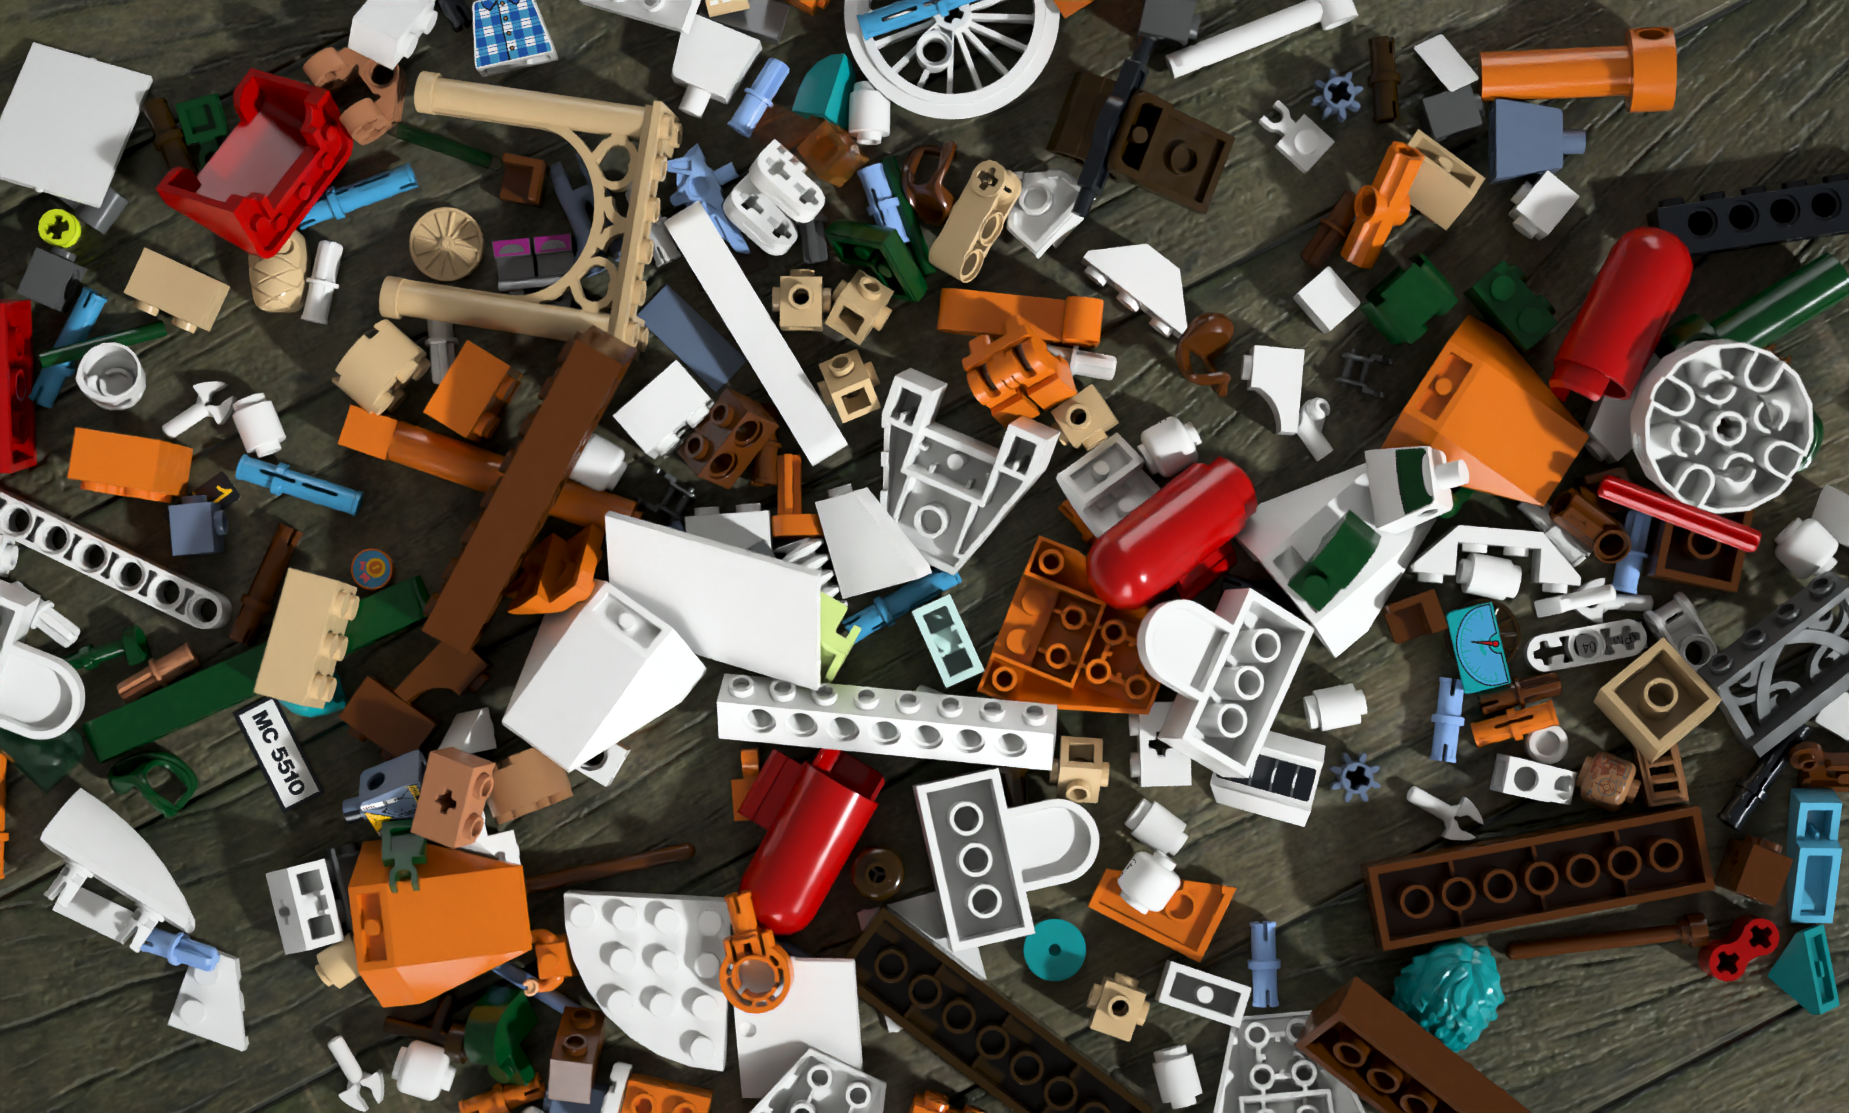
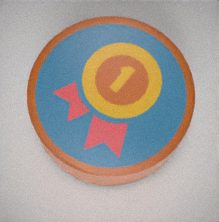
[351,548,395,590]

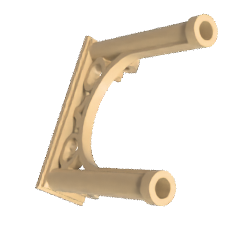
[379,71,683,361]

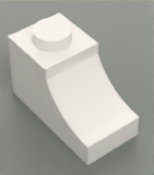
[1241,345,1305,436]

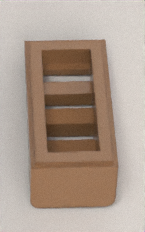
[1632,743,1689,807]

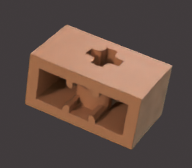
[411,747,495,849]

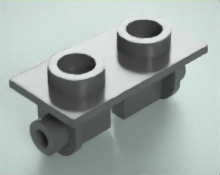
[323,842,361,931]

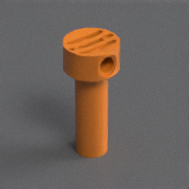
[1478,26,1677,113]

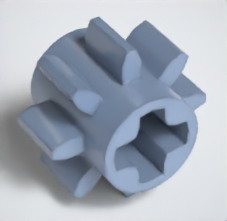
[1310,69,1363,123]
[1329,752,1381,802]

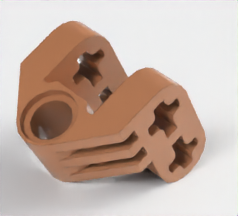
[302,47,407,145]

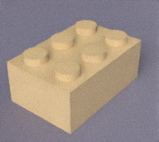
[253,568,360,709]

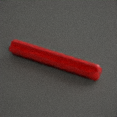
[1597,475,1761,552]

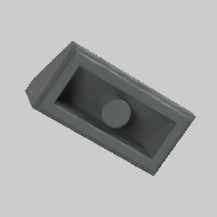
[698,0,790,46]

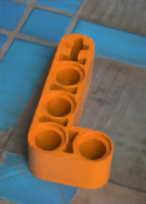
[937,288,1104,348]

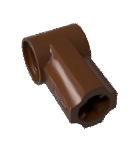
[1548,488,1631,563]

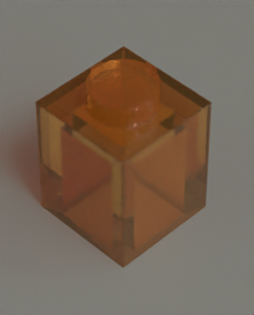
[796,120,870,187]

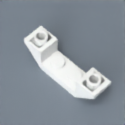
[1407,525,1581,594]
[438,707,521,865]

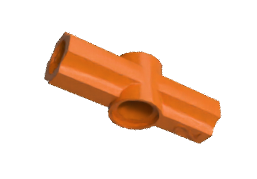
[1340,141,1425,269]

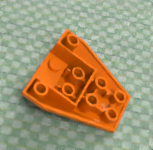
[1380,314,1590,507]
[977,535,1161,715]
[348,839,533,1008]

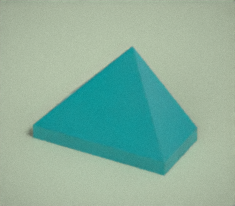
[1767,924,1840,1015]

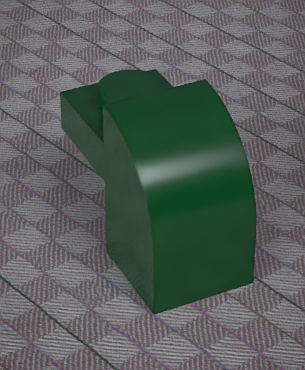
[1287,509,1381,612]
[464,985,539,1086]

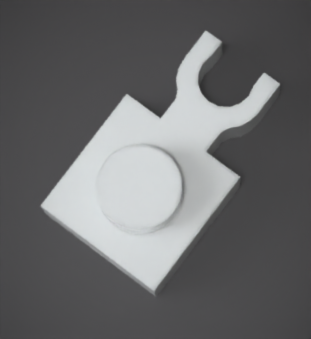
[1258,100,1335,174]

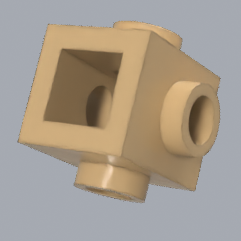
[772,269,831,331]
[824,270,894,345]
[817,349,881,423]
[1050,384,1119,451]
[1049,736,1109,803]
[1086,972,1150,1042]

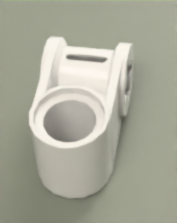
[1643,591,1717,672]

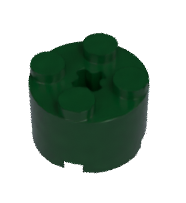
[1358,251,1458,346]

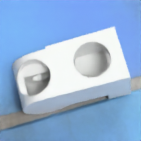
[1490,753,1577,805]

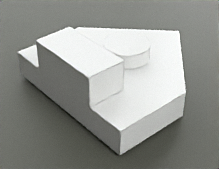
[1007,168,1095,259]

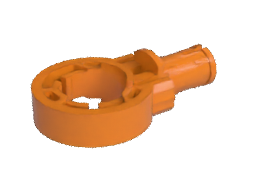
[719,890,794,1014]

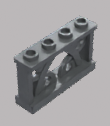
[1697,571,1849,758]

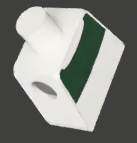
[1365,446,1469,534]

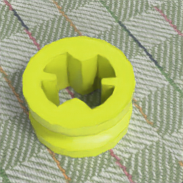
[38,209,81,249]

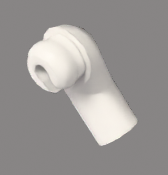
[1297,397,1334,461]

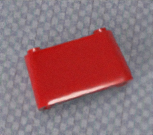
[156,68,353,259]

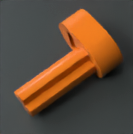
[771,454,825,540]

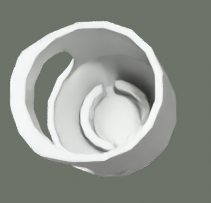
[76,342,146,411]

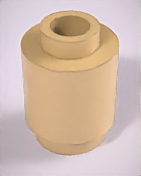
[315,931,360,989]

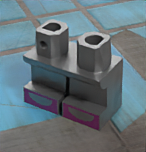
[492,234,577,308]

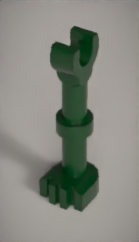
[60,625,152,670]

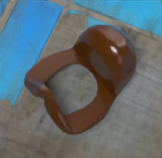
[901,141,957,226]
[1175,312,1234,398]

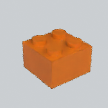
[423,340,523,444]

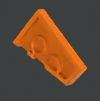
[1087,868,1237,963]

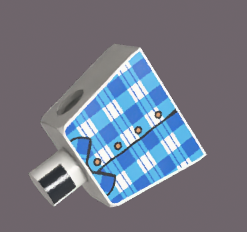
[472,0,559,77]

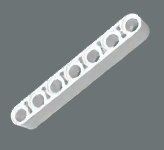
[664,200,848,466]
[0,487,233,629]

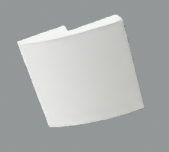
[1056,433,1161,538]

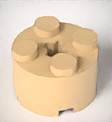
[332,319,432,416]

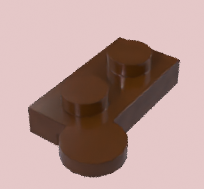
[1789,742,1849,792]

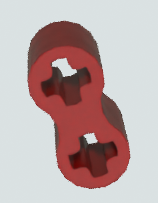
[1698,914,1780,982]

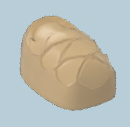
[248,230,311,314]

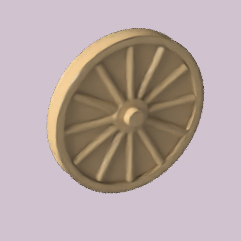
[409,207,485,282]

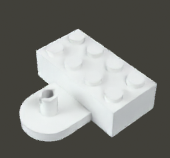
[0,579,85,740]
[1137,588,1315,778]
[912,767,1099,952]

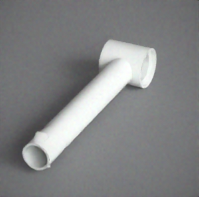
[1165,0,1358,79]

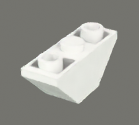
[1081,244,1187,338]

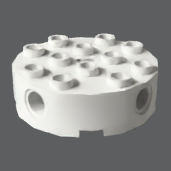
[1630,339,1813,513]

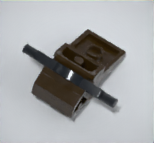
[1046,35,1236,218]

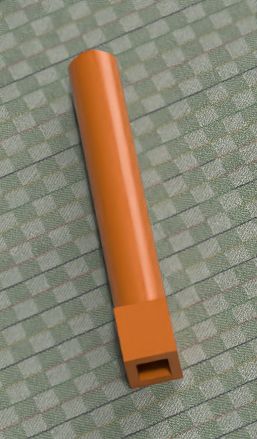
[338,404,643,535]

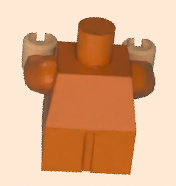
[523,929,580,996]

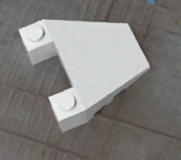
[880,368,1060,576]

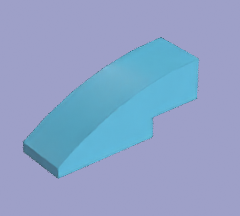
[1787,788,1842,923]

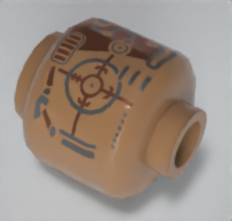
[1575,751,1641,812]

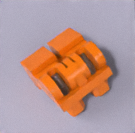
[962,315,1077,429]

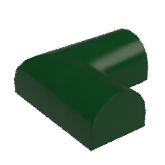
[824,219,928,302]

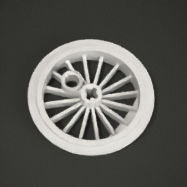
[844,0,1060,119]

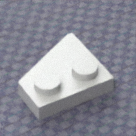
[167,950,249,1052]

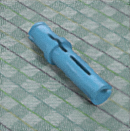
[857,0,981,41]
[299,162,419,230]
[28,286,108,408]
[235,454,364,517]
[842,568,962,644]

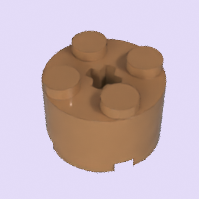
[486,747,574,825]

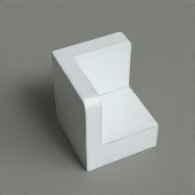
[1293,266,1360,334]

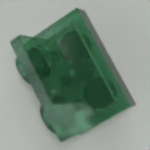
[0,727,85,794]

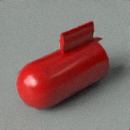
[1549,227,1693,402]
[1086,456,1257,610]
[737,748,885,935]

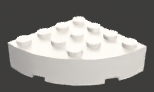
[564,889,733,1071]

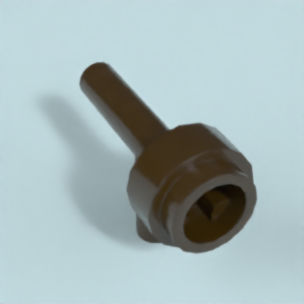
[383,994,469,1064]

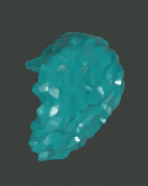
[1391,936,1505,1053]

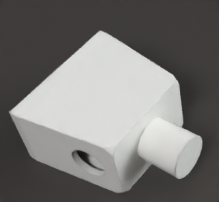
[671,14,762,119]

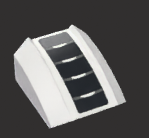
[1210,731,1326,827]

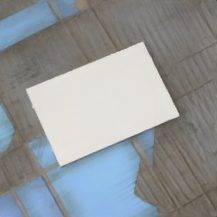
[605,511,821,691]

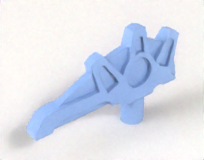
[667,143,751,255]

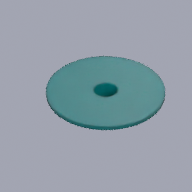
[1024,919,1086,981]

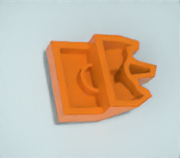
[505,523,605,615]

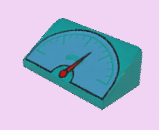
[1446,601,1511,694]

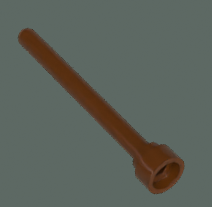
[524,843,696,899]
[1505,912,1709,960]

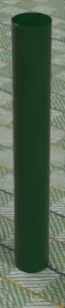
[879,156,937,277]
[38,320,167,369]

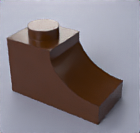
[394,642,494,703]

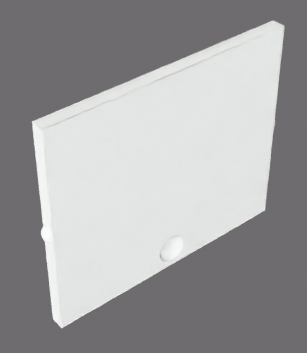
[0,42,153,208]
[730,956,863,1098]

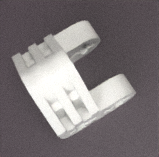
[723,139,825,256]

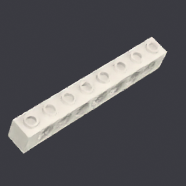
[717,673,1058,771]

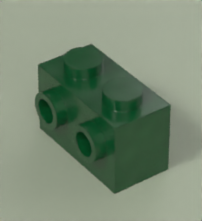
[1463,260,1559,354]

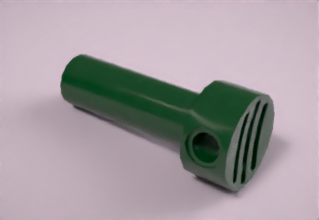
[1656,253,1849,360]

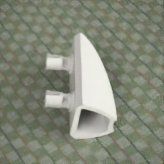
[40,788,195,953]

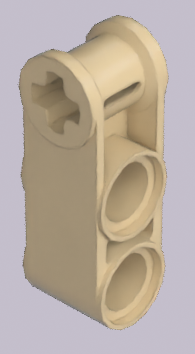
[928,160,1022,283]

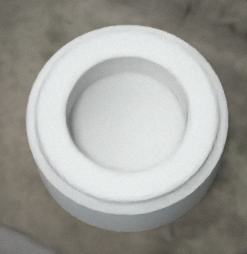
[1524,726,1568,764]

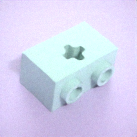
[912,594,984,688]

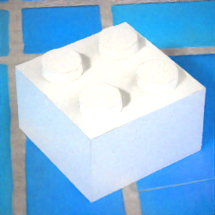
[613,360,714,459]

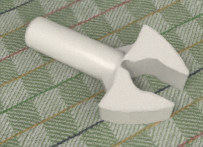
[162,381,237,439]
[1572,578,1654,624]
[1534,584,1616,618]
[1406,786,1483,840]
[327,1036,384,1112]

